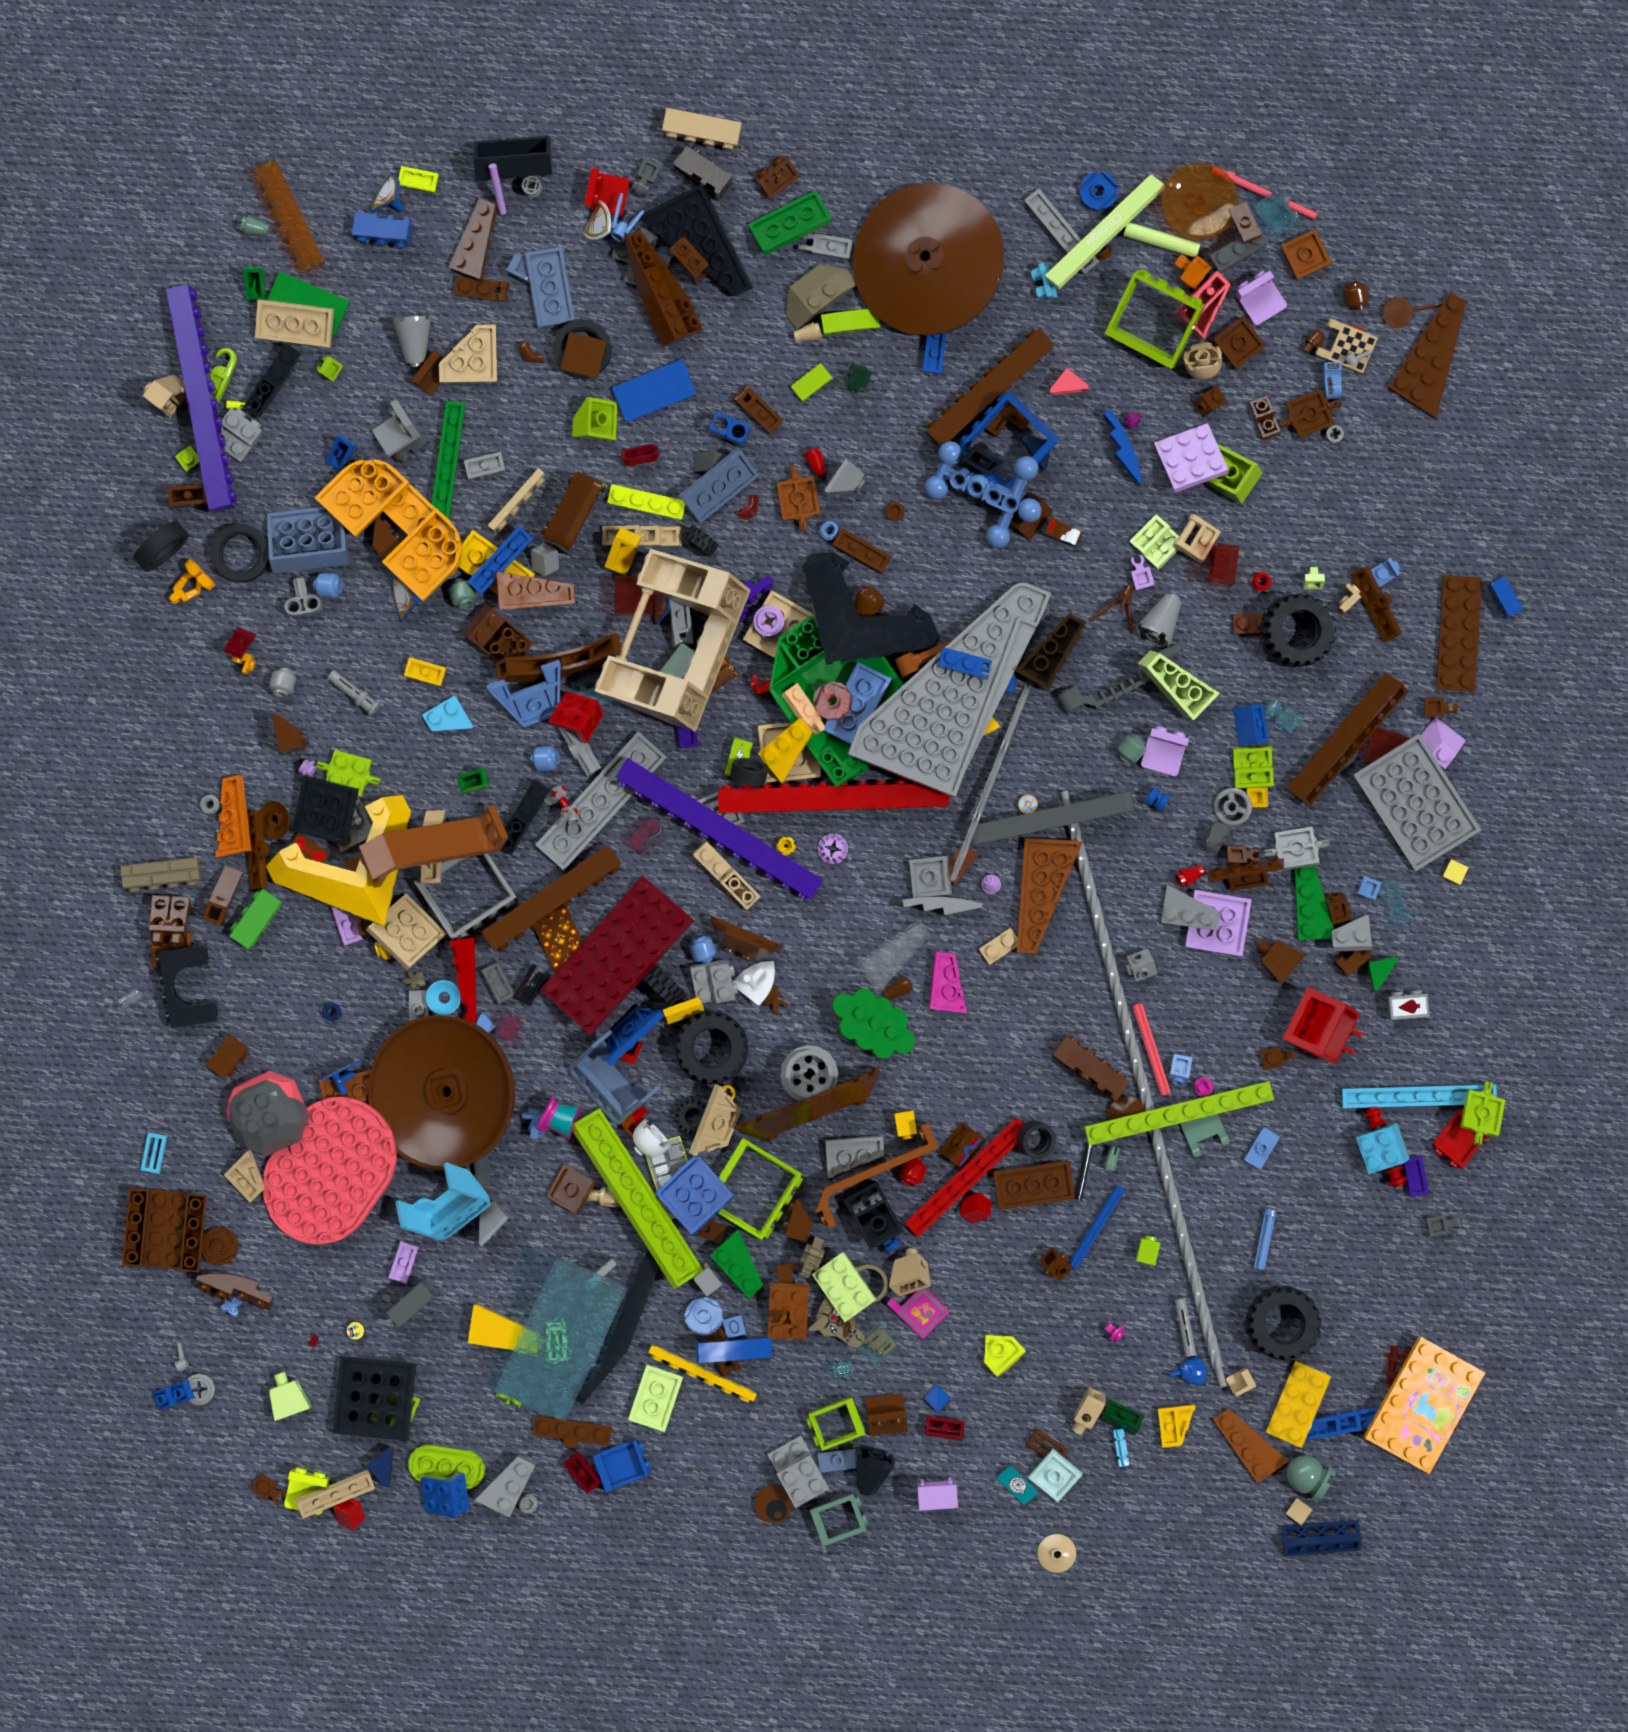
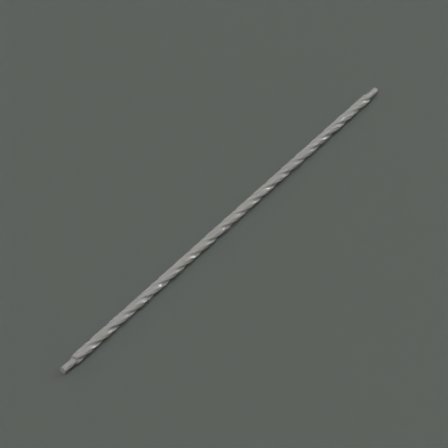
[1060,790,1227,1388]

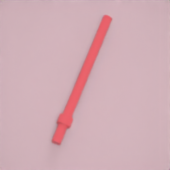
[1210,166,1317,220]

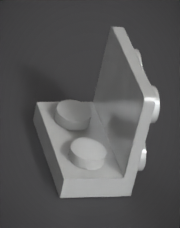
[372,399,420,456]

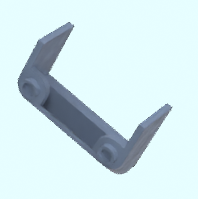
[569,1030,661,1124]

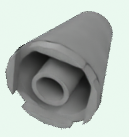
[393,315,431,367]
[1135,593,1181,648]

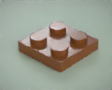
[1280,229,1332,280]

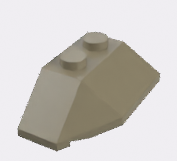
[786,264,857,330]

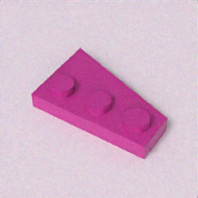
[928,952,967,1013]

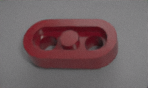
[621,444,660,467]

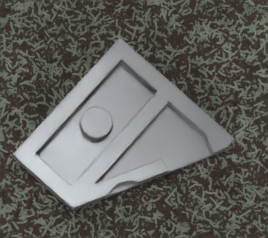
[1331,915,1372,951]

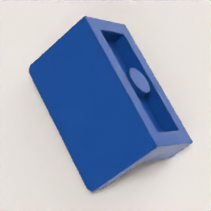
[1487,576,1523,619]
[1234,704,1269,746]

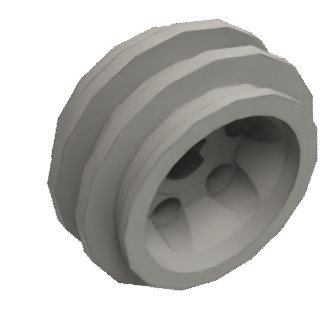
[780,1045,838,1101]

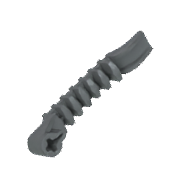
[1057,645,1183,713]

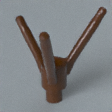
[1090,584,1133,634]

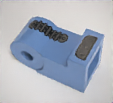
[1322,362,1342,399]

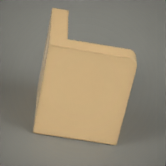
[1226,1368,1256,1397]

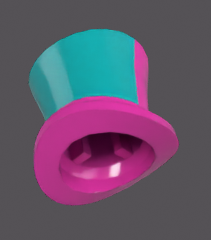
[537,1095,582,1140]

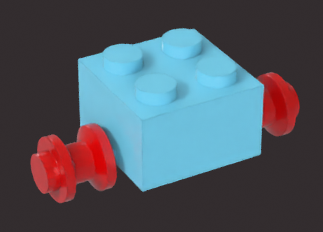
[1356,1106,1410,1188]

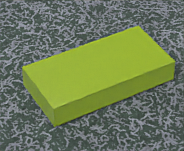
[791,363,832,402]

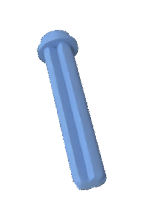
[1254,1208,1278,1270]

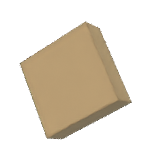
[1286,1498,1313,1525]

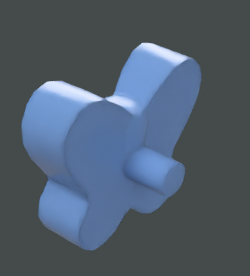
[221,1296,243,1318]

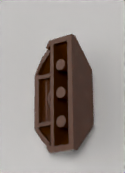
[710,916,783,961]

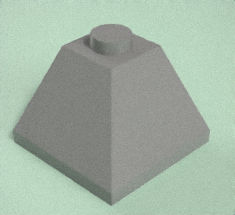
[824,459,865,497]
[479,1200,511,1246]

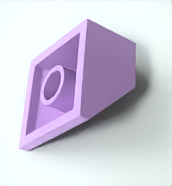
[1421,718,1466,770]

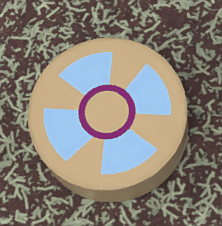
[1018,795,1038,814]

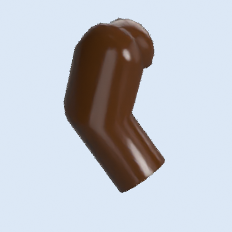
[518,341,543,363]

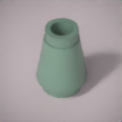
[240,215,269,236]

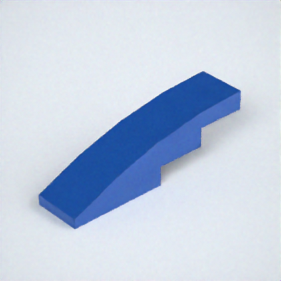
[1103,409,1142,485]
[696,1338,772,1363]
[1306,1406,1379,1440]

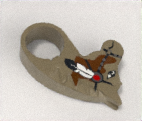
[808,1264,889,1347]

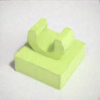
[1303,567,1325,590]

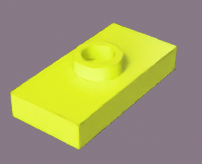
[399,166,439,193]

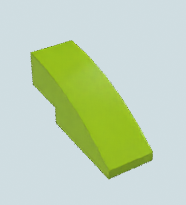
[821,309,880,336]

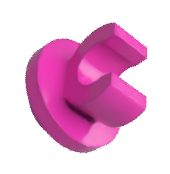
[1194,1077,1213,1097]
[1105,1323,1125,1342]

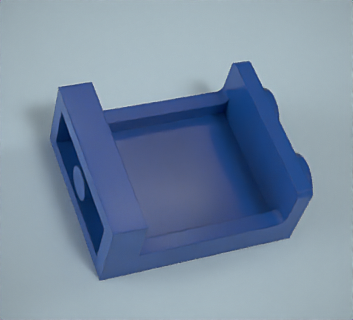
[593,1438,652,1493]

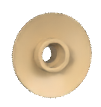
[1038,1534,1076,1573]

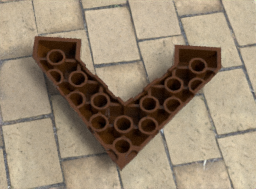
[736,1068,880,1142]

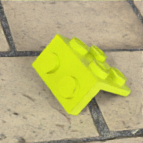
[284,1467,330,1515]

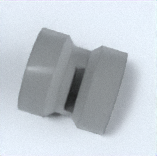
[522,176,542,198]

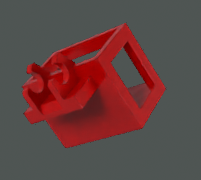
[1283,987,1363,1065]

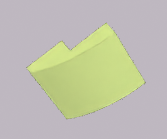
[1130,514,1180,570]

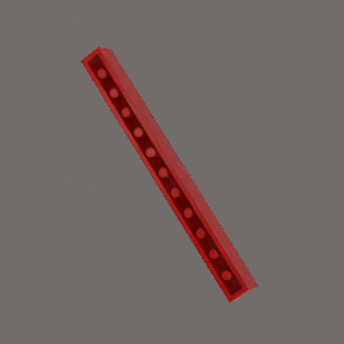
[718,781,949,814]

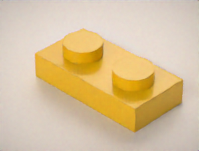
[404,657,447,687]

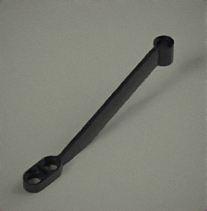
[575,1251,660,1405]

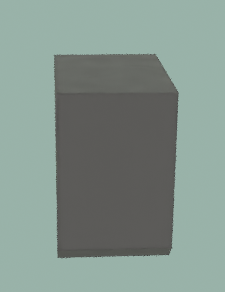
[694,451,728,473]

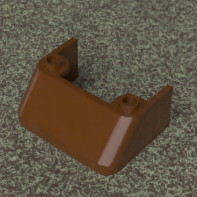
[541,471,606,556]

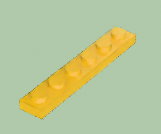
[648,1344,757,1403]

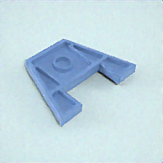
[486,660,560,727]

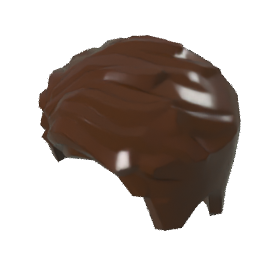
[854,586,886,616]

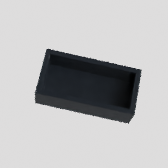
[473,136,552,181]

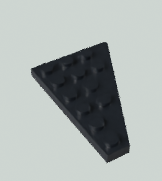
[639,183,753,297]

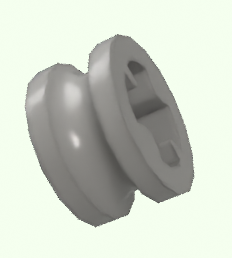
[1326,425,1344,443]

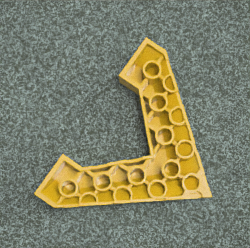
[266,795,411,927]

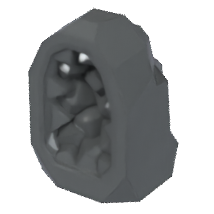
[1205,822,1231,853]

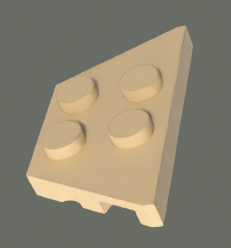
[689,1084,741,1156]

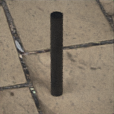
[1075,1142,1093,1200]

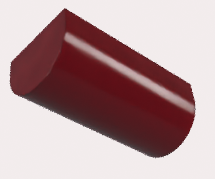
[924,1416,965,1441]
[563,1451,602,1494]

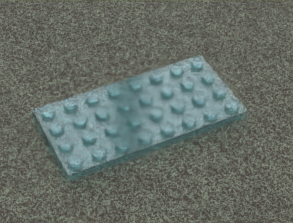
[494,1256,628,1421]

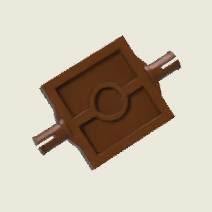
[1278,389,1342,439]

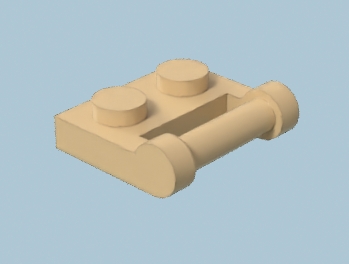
[1173,514,1221,563]

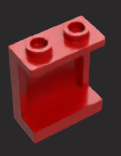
[1431,1108,1490,1169]

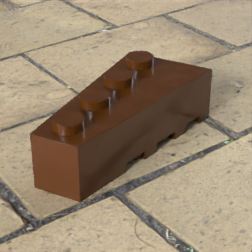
[1052,1036,1130,1101]

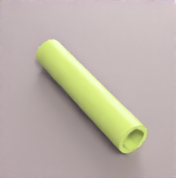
[1123,222,1200,258]

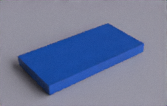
[612,359,697,424]

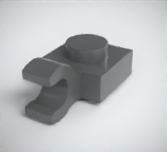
[1426,1214,1462,1237]

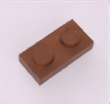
[1233,614,1263,634]

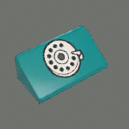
[997,1464,1038,1505]

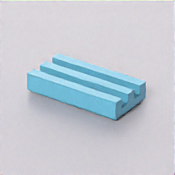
[140,1132,168,1174]

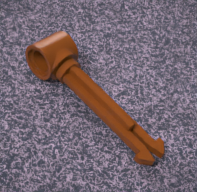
[894,639,954,678]

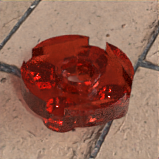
[813,681,853,721]

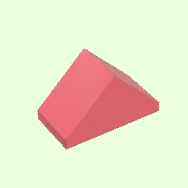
[1049,368,1089,396]

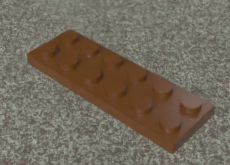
[1436,575,1482,692]

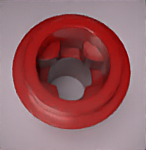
[804,447,827,477]
[1175,865,1205,888]

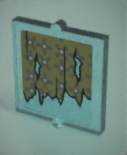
[858,1322,901,1368]

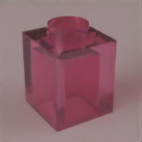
[495,1012,524,1043]

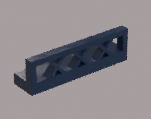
[1281,1520,1362,1556]

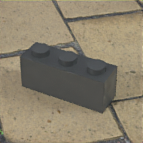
[1208,227,1269,274]

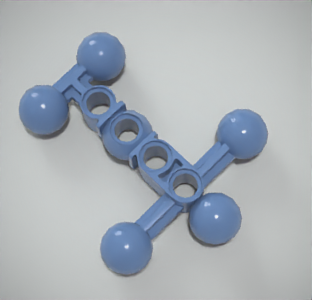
[925,441,1042,548]

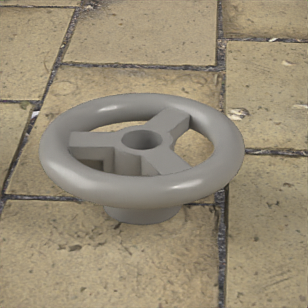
[1214,788,1252,826]

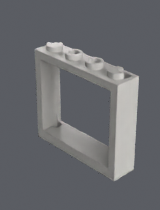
[414,853,517,940]

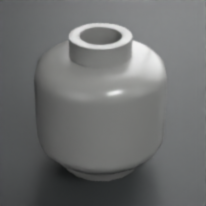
[269,668,296,698]

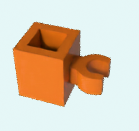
[1174,254,1212,289]

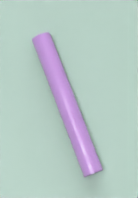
[489,164,506,215]

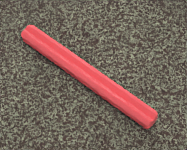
[1132,1003,1171,1096]

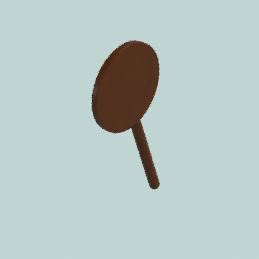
[1382,297,1443,328]

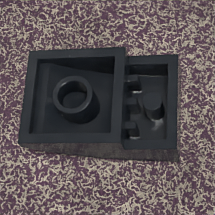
[843,1181,904,1250]

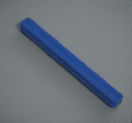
[1069,1185,1125,1270]

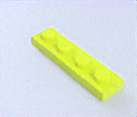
[607,484,685,520]

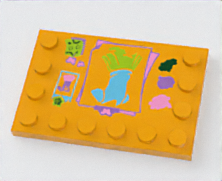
[1363,1336,1485,1474]

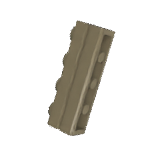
[121,857,202,893]

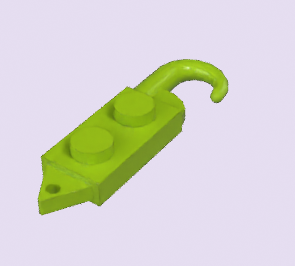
[210,348,237,403]

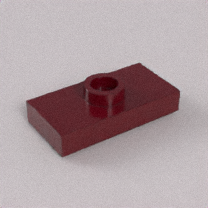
[224,627,256,659]

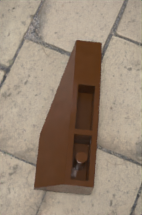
[624,230,703,347]

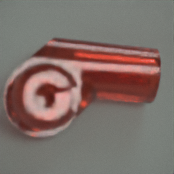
[738,495,759,520]

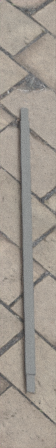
[950,682,1032,881]

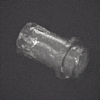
[117,988,143,1010]

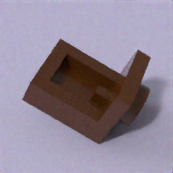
[1193,386,1227,418]

